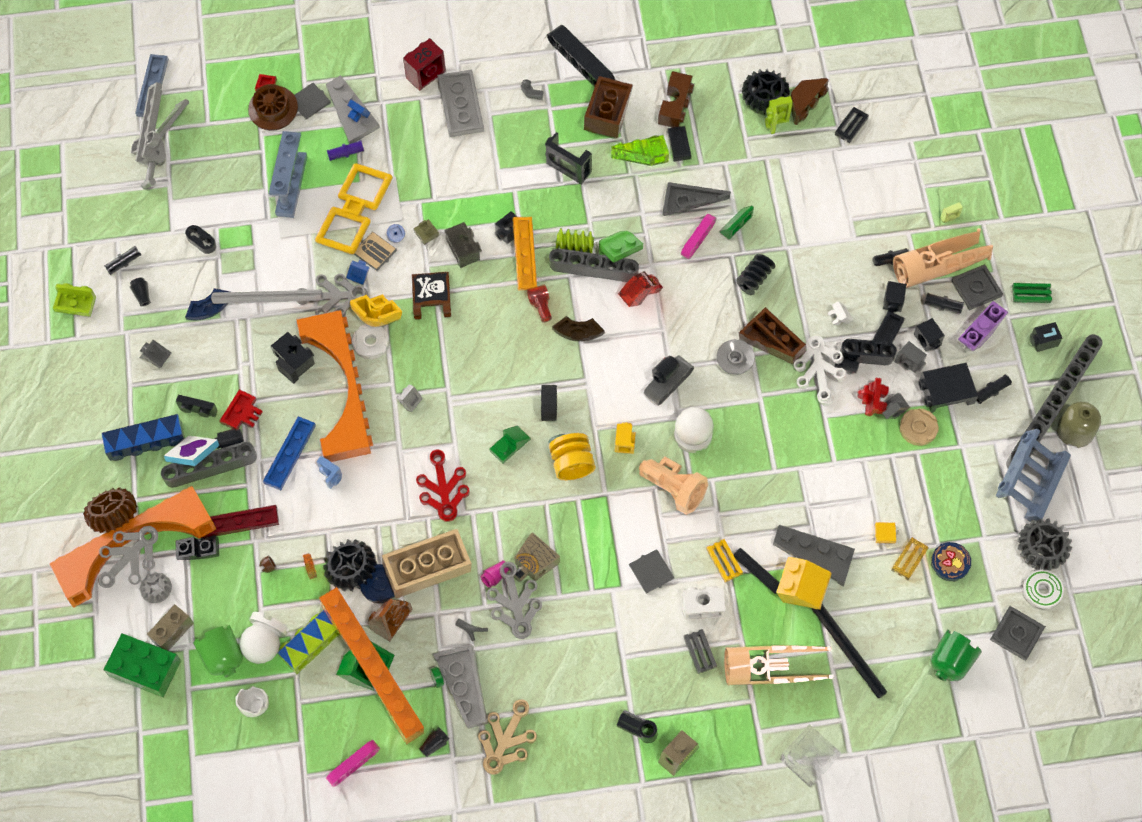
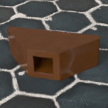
[791,78,829,125]

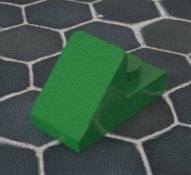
[490,425,531,464]

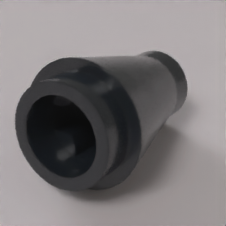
[130,277,151,306]
[419,727,450,757]

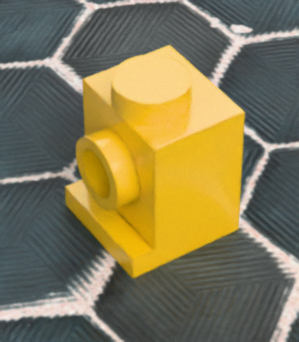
[615,422,636,454]

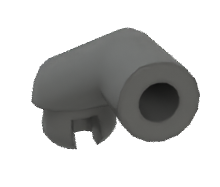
[521,79,544,100]

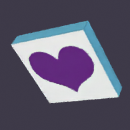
[164,436,219,466]

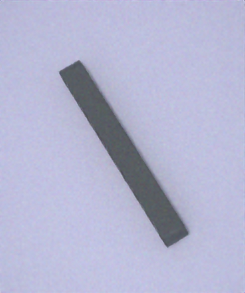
[1006,334,1103,468]

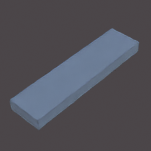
[135,54,169,117]

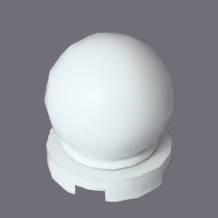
[674,407,714,453]
[239,612,289,664]

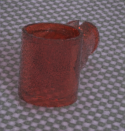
[527,284,552,322]

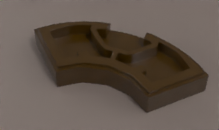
[552,316,605,341]

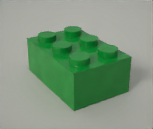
[103,633,181,698]

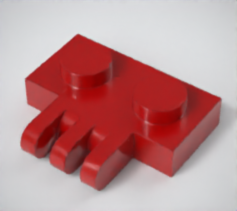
[220,389,263,430]

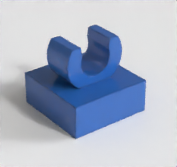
[348,99,371,122]
[346,260,370,285]

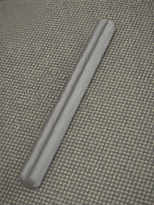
[211,289,323,304]

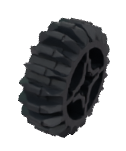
[742,69,790,115]
[323,539,377,592]

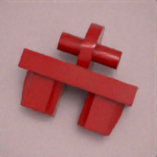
[857,377,889,416]

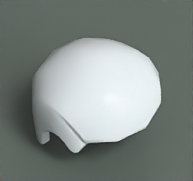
[236,686,269,717]

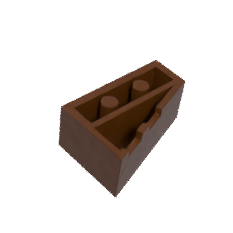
[738,307,806,364]

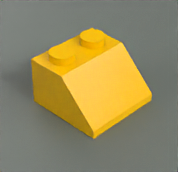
[776,557,832,610]

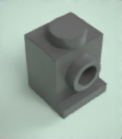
[894,341,927,373]

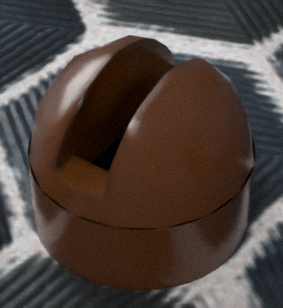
[259,555,277,573]

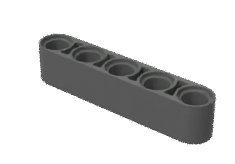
[549,249,639,283]
[161,442,257,488]

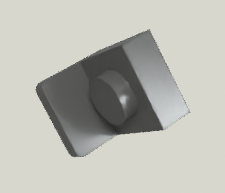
[139,340,172,369]
[883,393,910,419]

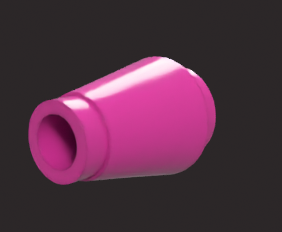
[480,560,510,588]

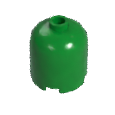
[930,629,982,682]

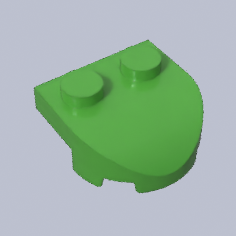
[598,231,643,263]

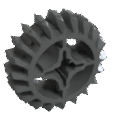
[1017,518,1072,571]

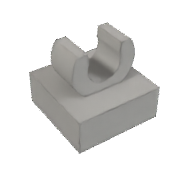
[396,385,423,412]

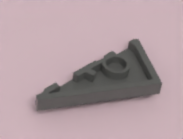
[662,182,731,216]

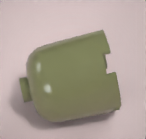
[1057,401,1101,448]

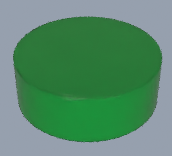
[429,666,444,688]

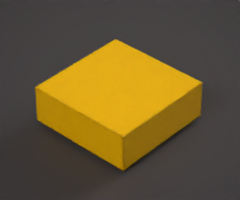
[875,522,896,544]

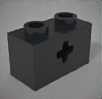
[271,332,315,378]

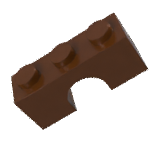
[658,71,695,127]

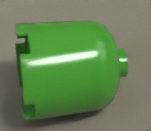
[193,625,243,677]

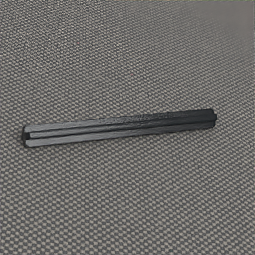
[811,604,887,698]

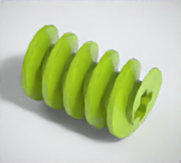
[556,228,594,253]

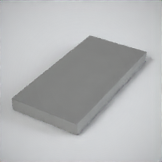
[437,69,484,137]

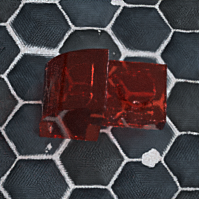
[618,271,663,307]

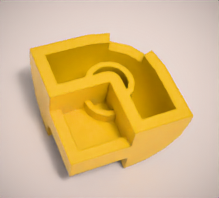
[350,294,402,327]

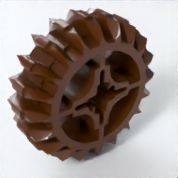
[83,487,138,533]

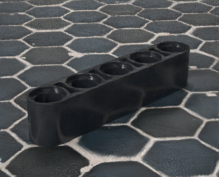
[547,24,615,87]

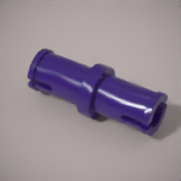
[327,140,364,161]

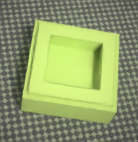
[940,202,963,223]

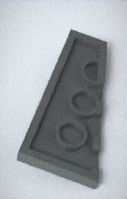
[773,525,855,586]

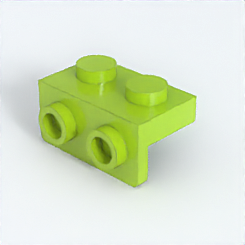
[765,96,793,134]
[53,283,96,317]

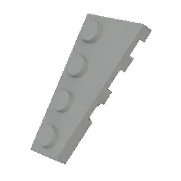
[326,75,380,144]
[433,644,488,729]

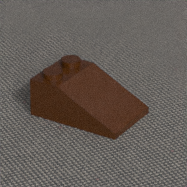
[584,76,633,138]

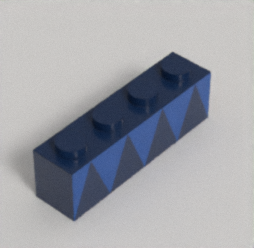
[102,414,185,461]

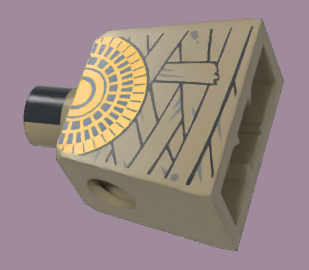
[514,532,560,582]
[658,730,699,776]

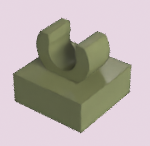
[413,219,439,245]

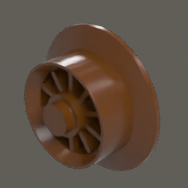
[248,84,298,131]

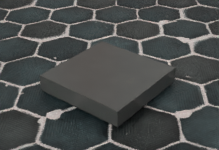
[951,264,1003,311]
[990,606,1046,661]

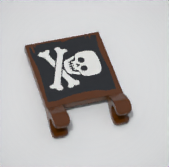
[412,272,451,320]

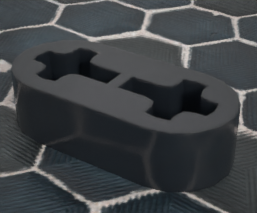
[185,225,216,254]

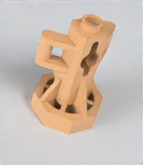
[639,457,708,515]

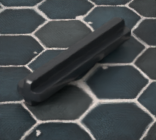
[734,548,780,594]

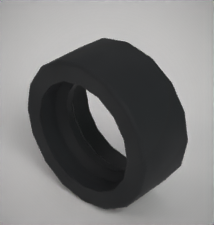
[541,385,557,421]

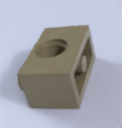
[147,604,194,651]

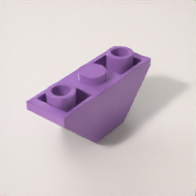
[958,301,1008,351]

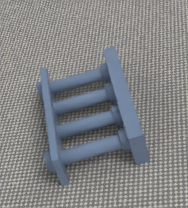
[269,131,307,218]
[996,429,1071,522]

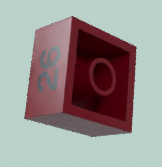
[403,38,446,91]

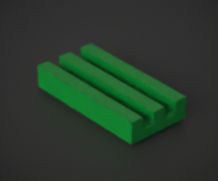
[1012,283,1052,303]

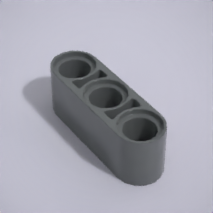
[644,355,694,406]

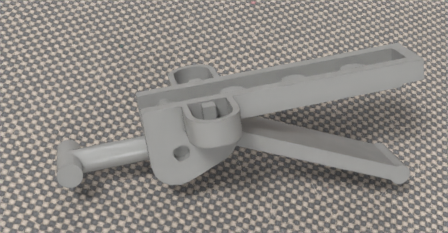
[131,82,189,189]

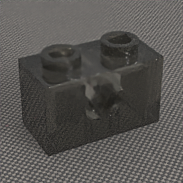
[444,222,482,268]

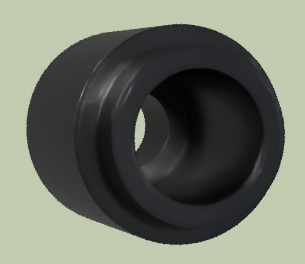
[652,355,680,383]
[214,428,244,449]

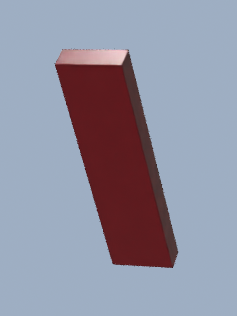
[201,505,280,538]

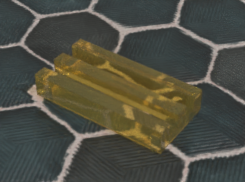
[891,537,929,580]

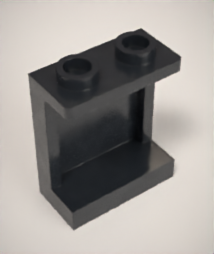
[918,362,978,413]

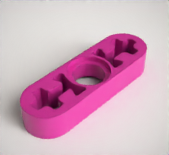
[681,214,717,259]
[326,740,380,787]

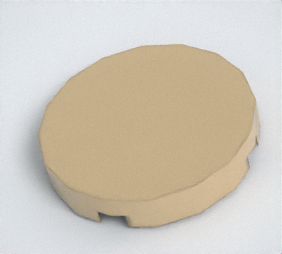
[900,408,939,446]

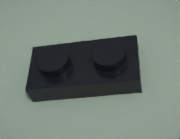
[176,394,218,417]

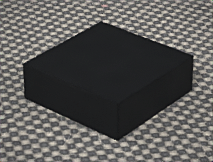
[276,357,299,384]

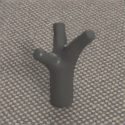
[455,618,488,641]

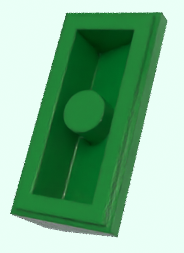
[719,205,754,240]

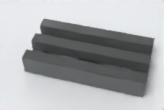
[684,629,717,674]

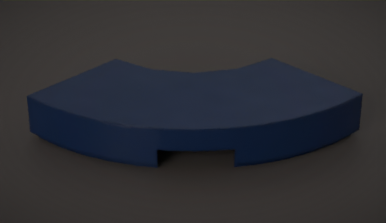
[185,288,231,321]

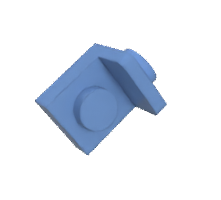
[316,456,342,489]

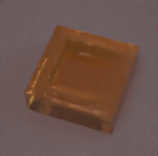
[303,553,317,579]

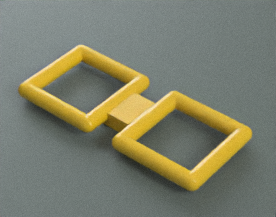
[315,163,393,254]

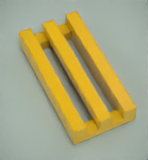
[707,539,743,582]

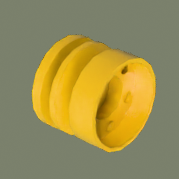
[549,433,596,481]

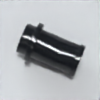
[834,356,860,374]

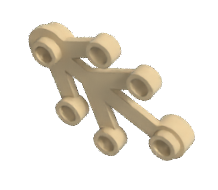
[478,699,537,775]

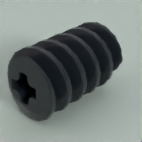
[736,254,776,295]

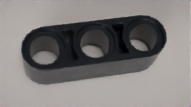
[839,339,897,365]

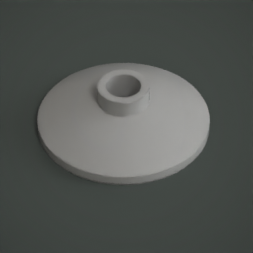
[717,339,755,375]

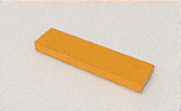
[513,217,537,291]

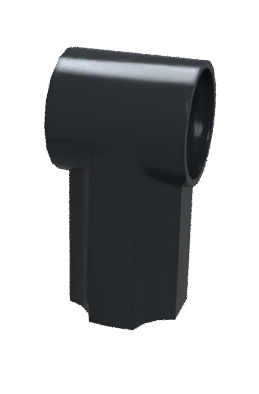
[617,710,658,743]

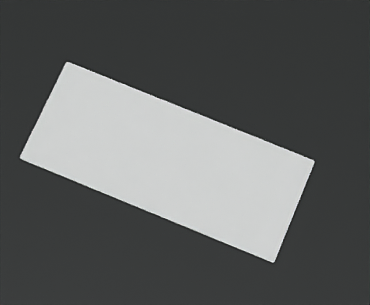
[275,177,402,238]

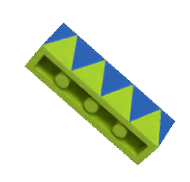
[278,610,354,675]

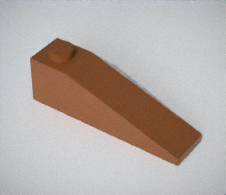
[368,599,413,642]

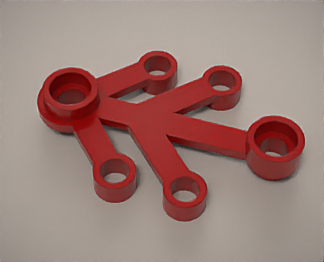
[416,449,470,522]

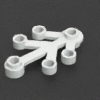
[794,336,847,406]

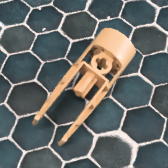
[893,228,993,288]
[724,645,833,686]

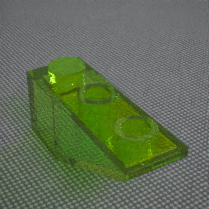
[611,135,669,166]

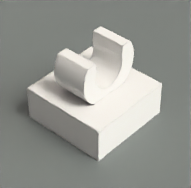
[828,301,853,325]

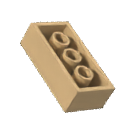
[382,529,472,599]

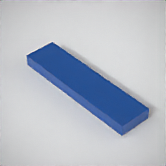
[263,416,316,491]

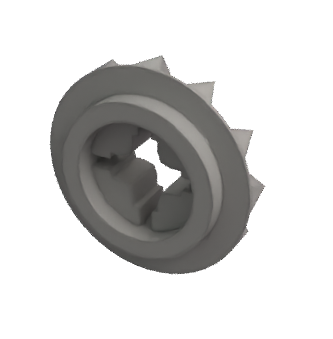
[139,572,172,603]

